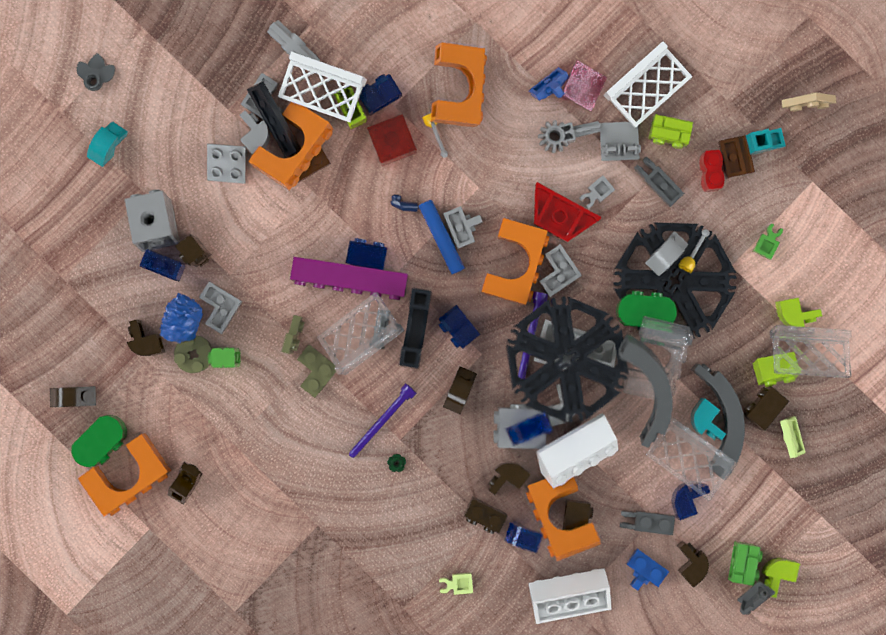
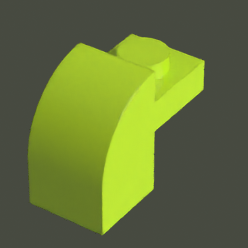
[775,298,822,329]
[761,558,800,598]

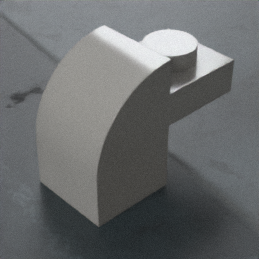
[240,110,270,155]
[645,231,688,276]

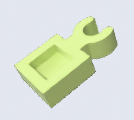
[439,573,473,595]

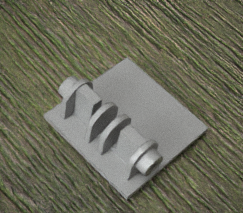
[600,121,641,161]
[207,143,248,184]

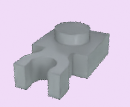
[579,176,615,209]

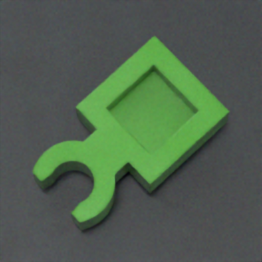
[753,224,783,260]

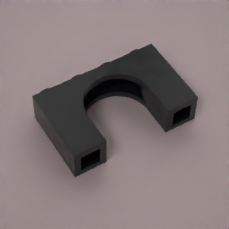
[399,288,432,369]

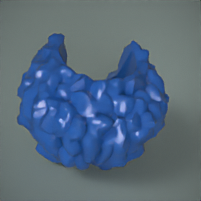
[160,293,203,343]

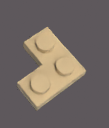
[782,92,836,112]

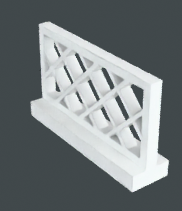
[604,42,692,128]
[278,52,367,122]

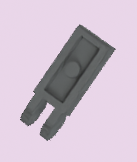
[634,157,684,207]
[619,511,675,536]

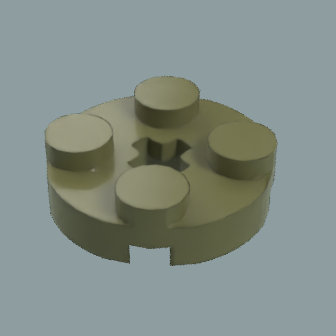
[174,335,212,373]

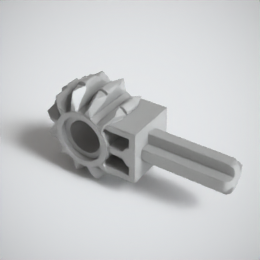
[538,120,601,153]

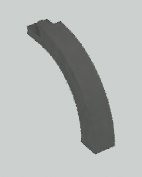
[618,334,673,448]
[691,364,745,480]

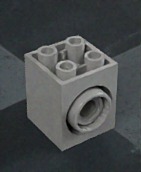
[125,189,180,252]
[493,404,546,449]

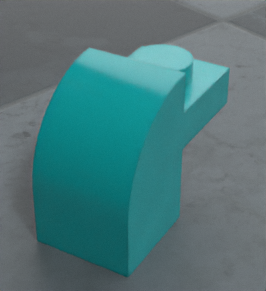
[87,121,128,167]
[746,128,786,155]
[690,398,726,440]

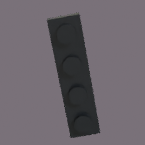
[247,81,301,157]

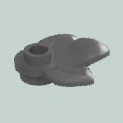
[77,53,115,91]

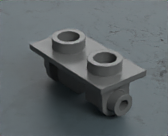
[737,581,775,615]

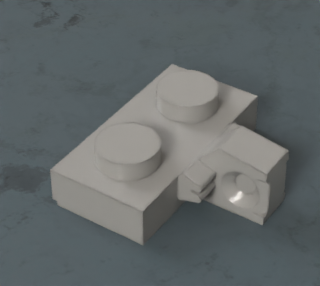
[443,206,483,249]

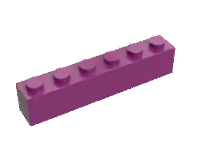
[290,257,408,300]

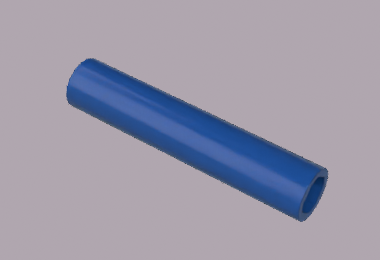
[418,200,465,275]

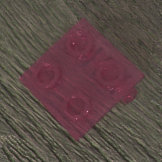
[561,60,607,112]

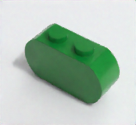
[616,291,677,329]
[71,415,127,467]

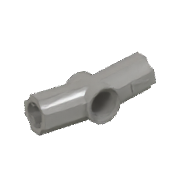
[267,20,320,72]

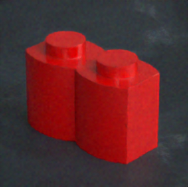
[699,150,725,192]

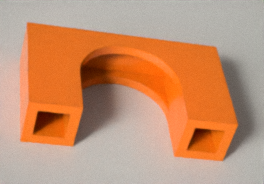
[431,42,487,127]
[249,102,333,191]
[481,218,550,305]
[77,433,171,517]
[526,477,601,561]

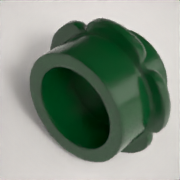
[387,454,406,472]

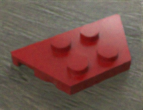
[534,182,601,242]

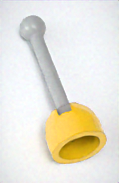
[422,113,448,158]
[678,229,710,273]

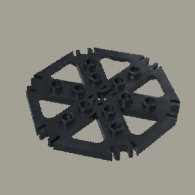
[613,222,737,339]
[506,296,629,423]

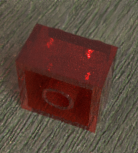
[367,114,417,167]

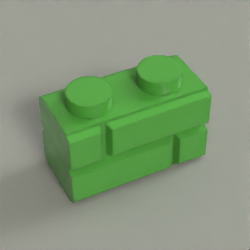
[208,348,241,368]
[728,541,763,586]

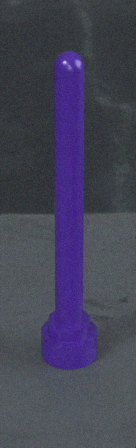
[518,291,548,379]
[349,383,417,458]

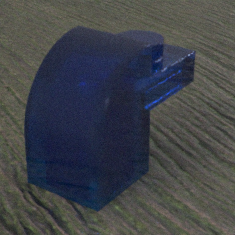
[505,412,553,446]
[671,482,711,520]
[504,521,543,553]

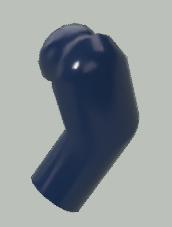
[390,195,418,212]

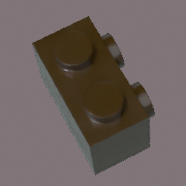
[175,234,211,267]
[464,496,508,534]

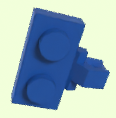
[529,67,570,101]
[626,548,669,591]

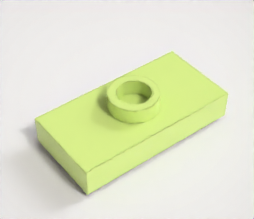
[780,416,805,458]

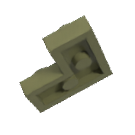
[281,315,305,354]
[297,344,339,398]

